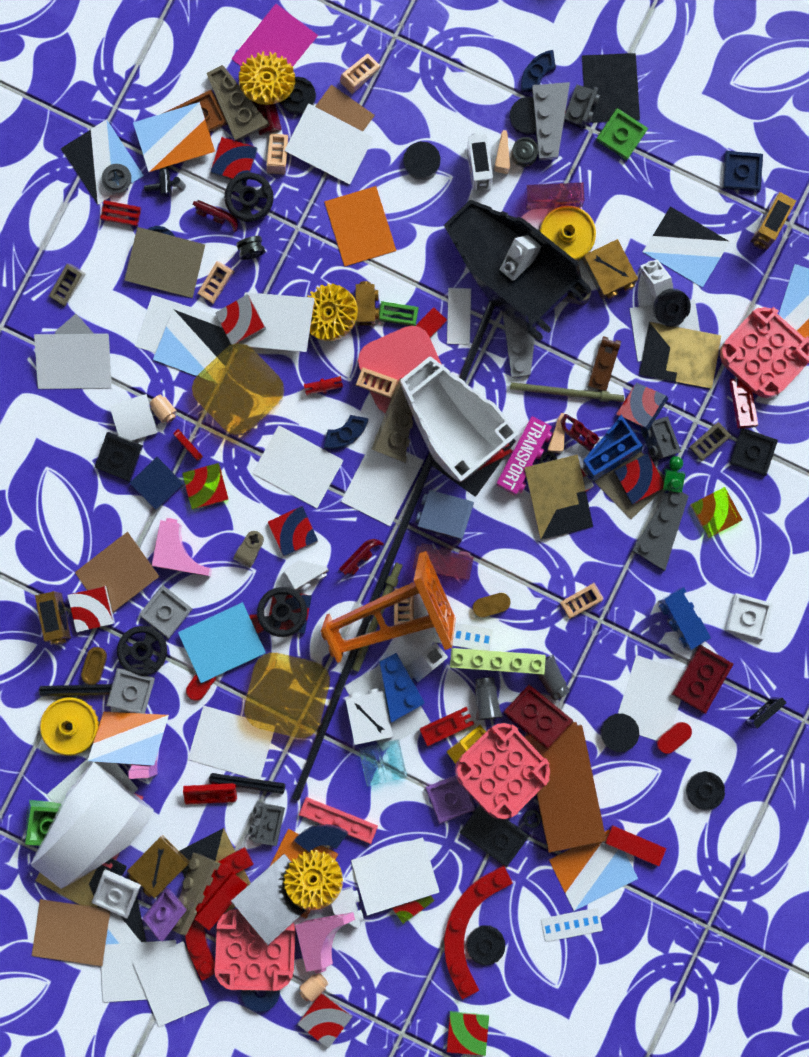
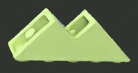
[450,648,546,674]

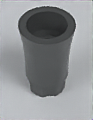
[536,654,570,701]
[475,677,503,720]

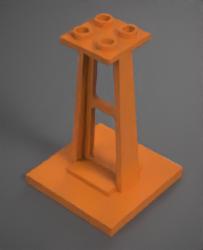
[321,551,456,663]

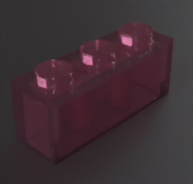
[525,182,585,210]
[412,543,474,581]

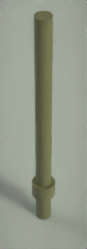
[510,382,624,403]
[352,562,403,672]

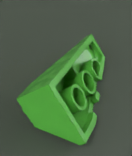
[25,800,61,846]

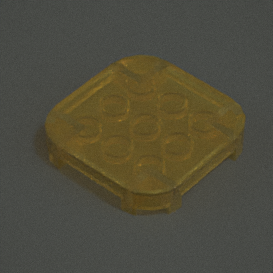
[192,343,285,436]
[244,653,330,738]

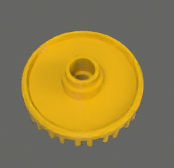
[239,51,295,105]
[540,206,596,261]
[307,283,358,341]
[40,697,99,756]
[284,850,343,910]

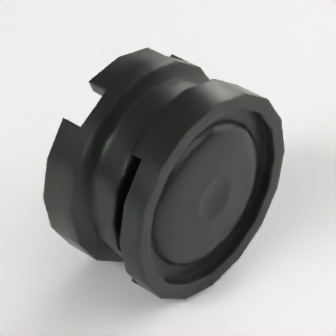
[512,137,538,167]
[236,236,266,260]

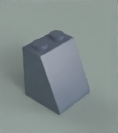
[415,490,474,542]

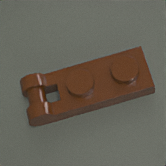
[588,336,621,391]

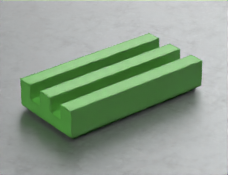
[378,301,419,326]

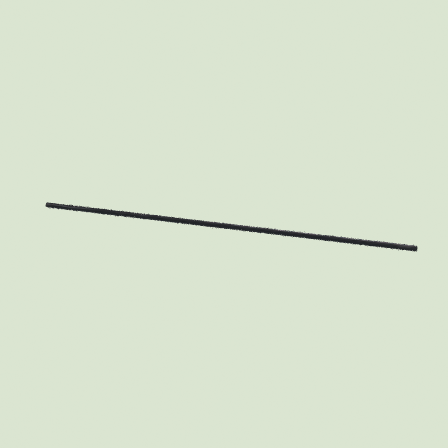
[292,301,495,800]

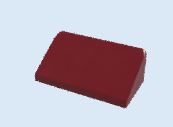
[251,100,282,136]

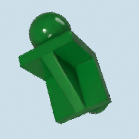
[663,456,685,493]

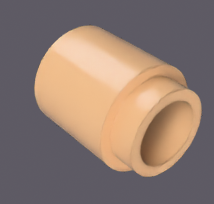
[149,394,177,423]
[299,973,329,1002]

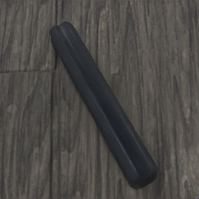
[39,684,112,696]
[209,773,286,794]

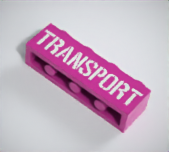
[495,416,553,496]

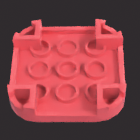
[720,307,809,398]
[358,326,442,414]
[455,723,550,819]
[214,909,295,991]

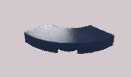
[521,50,556,92]
[324,415,369,449]
[294,824,348,852]

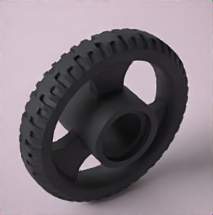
[224,172,274,222]
[257,587,307,637]
[117,626,167,676]

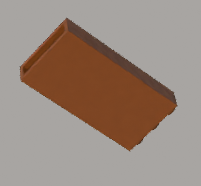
[524,721,607,852]

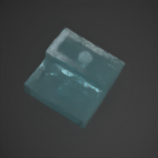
[359,739,408,787]

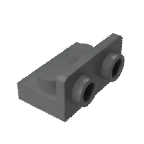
[564,84,600,128]
[640,416,681,462]
[248,801,285,846]

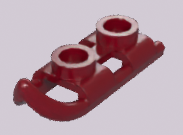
[192,200,238,232]
[561,414,600,452]
[339,539,384,576]

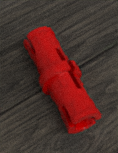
[304,376,343,396]

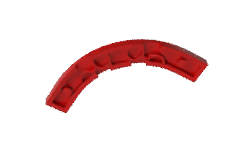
[185,847,254,981]
[444,865,513,999]

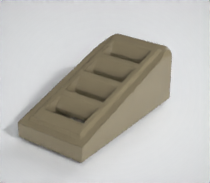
[49,264,86,306]
[690,421,731,461]

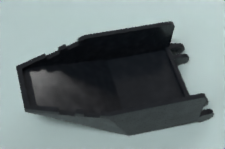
[444,200,592,341]

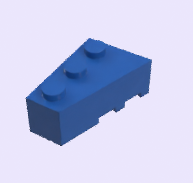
[583,415,643,482]
[658,587,711,650]
[380,653,425,723]

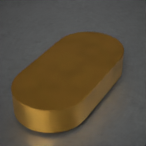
[473,593,511,617]
[81,647,107,685]

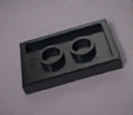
[460,805,529,868]

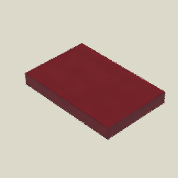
[671,644,734,714]
[504,685,573,750]

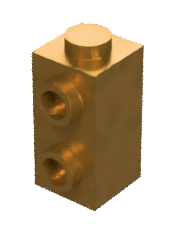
[355,281,379,326]

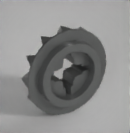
[101,163,132,194]

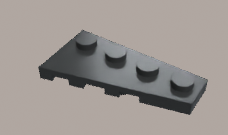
[632,491,689,571]

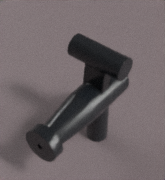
[144,166,186,197]

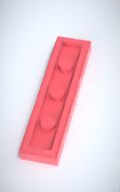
[299,797,378,844]

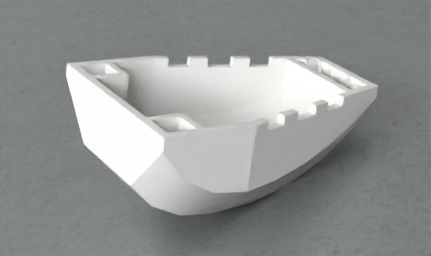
[400,356,520,482]
[31,762,154,889]

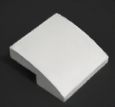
[110,394,158,441]

